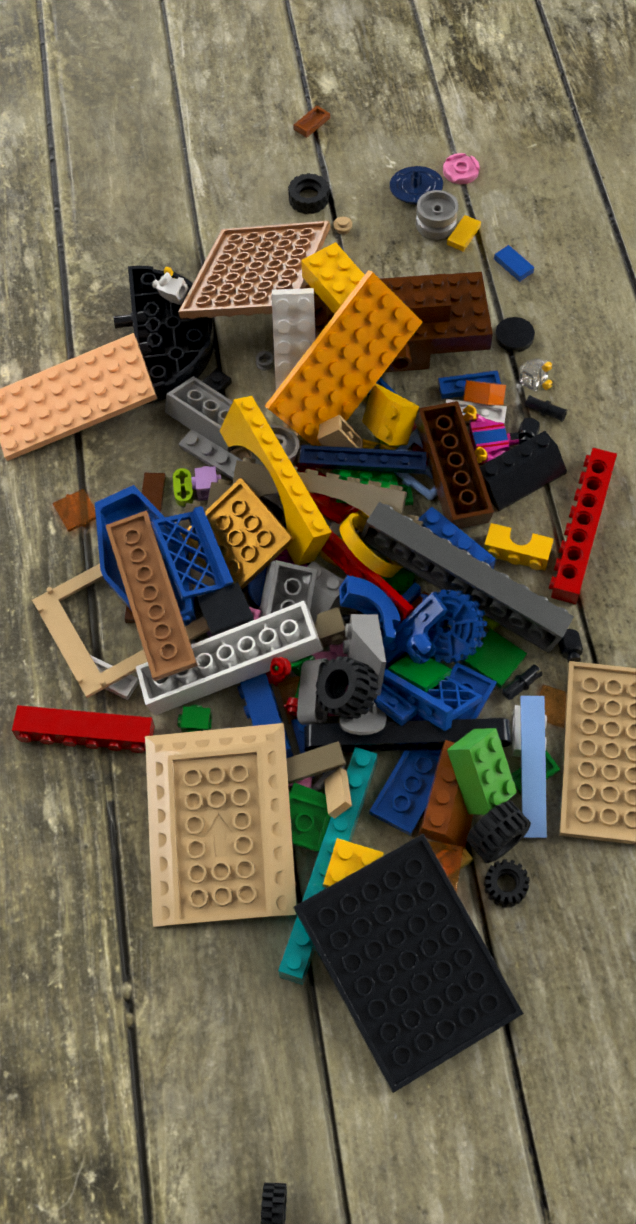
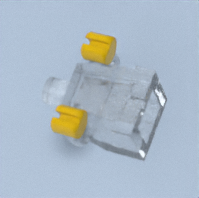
[519,358,552,391]

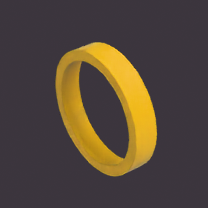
[339,513,403,578]

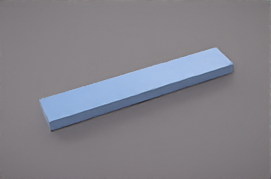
[520,696,547,838]

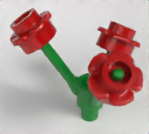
[266,655,315,716]

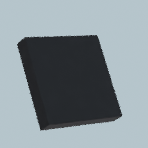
[197,582,254,636]

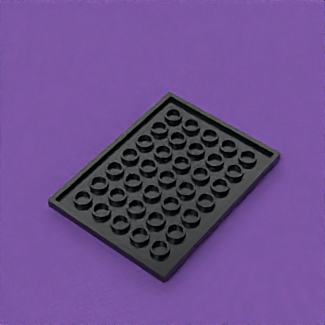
[293,834,524,1093]

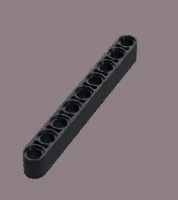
[304,718,512,753]

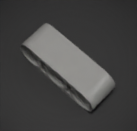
[297,658,329,725]

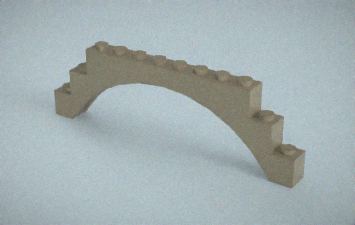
[182,457,423,529]

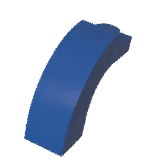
[339,575,401,650]

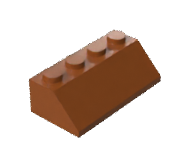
[418,740,474,849]

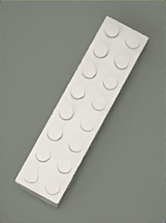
[136,601,323,716]

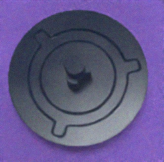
[390,166,443,205]

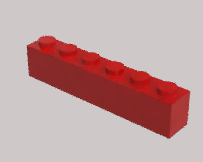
[12,705,155,753]

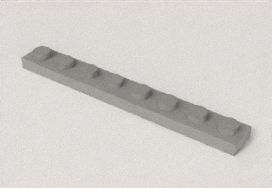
[179,429,317,512]

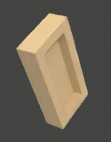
[324,767,352,818]

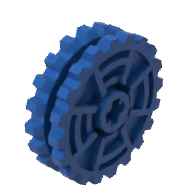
[417,590,487,663]

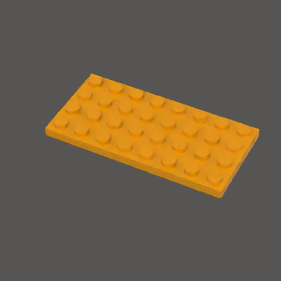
[265,270,423,446]

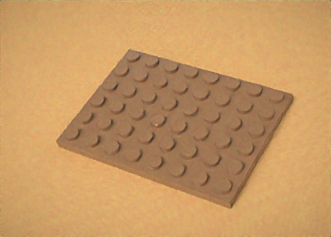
[178,221,330,319]

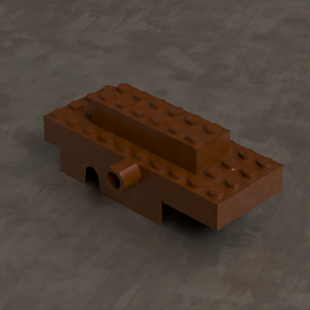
[305,272,493,373]

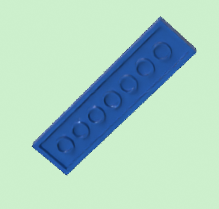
[369,662,497,836]

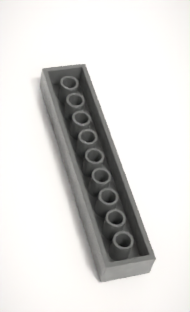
[360,502,574,653]

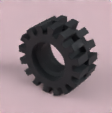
[484,859,530,907]
[261,1182,287,1224]

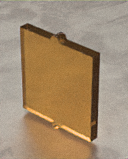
[52,489,96,532]
[539,684,567,728]

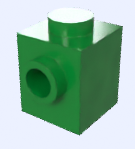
[177,705,213,733]

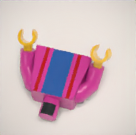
[463,405,519,466]

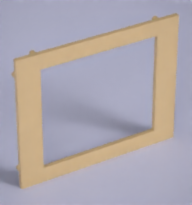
[32,523,215,698]

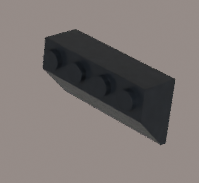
[479,431,567,512]

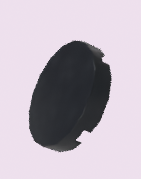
[495,317,535,352]

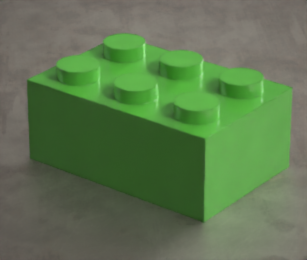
[447,728,517,815]

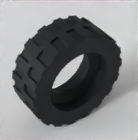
[288,173,329,214]

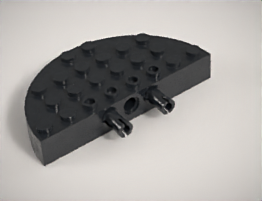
[113,266,215,404]

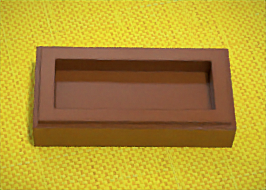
[293,106,330,138]

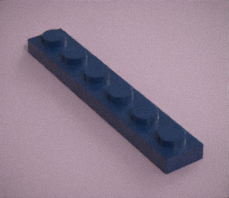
[299,445,427,474]

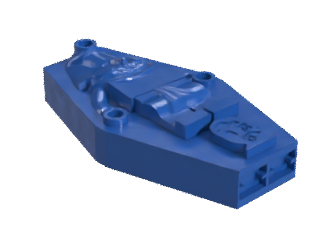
[95,485,196,626]

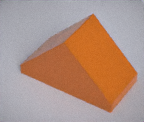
[463,380,506,405]

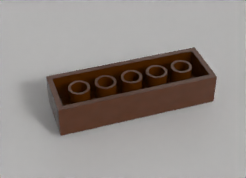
[415,401,494,529]

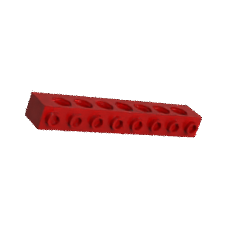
[549,448,617,605]

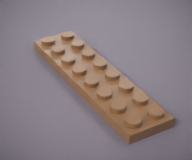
[105,510,198,681]

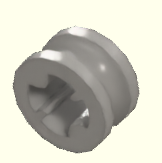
[256,351,274,371]

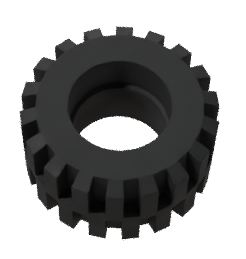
[315,656,379,719]
[466,801,531,863]

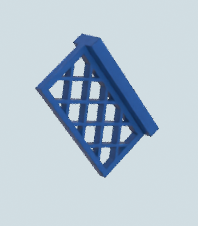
[151,506,233,600]
[383,669,483,731]

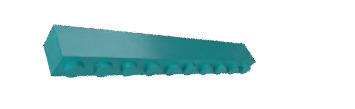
[278,747,377,985]

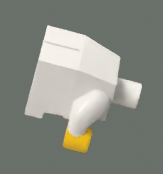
[152,267,189,305]

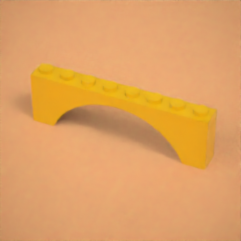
[220,396,332,565]

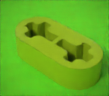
[173,468,194,507]

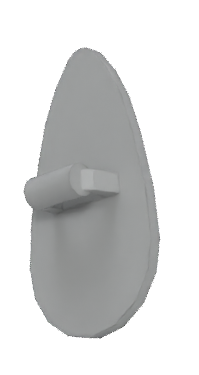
[340,700,387,735]

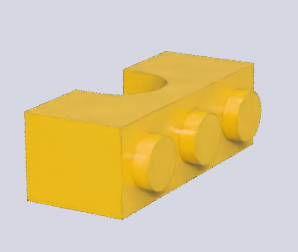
[484,523,554,571]

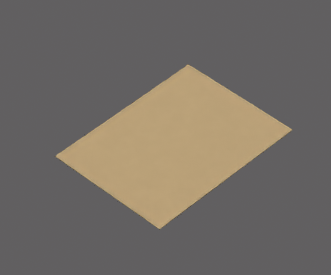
[145,723,297,927]

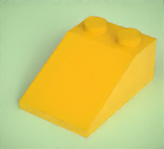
[362,383,419,446]

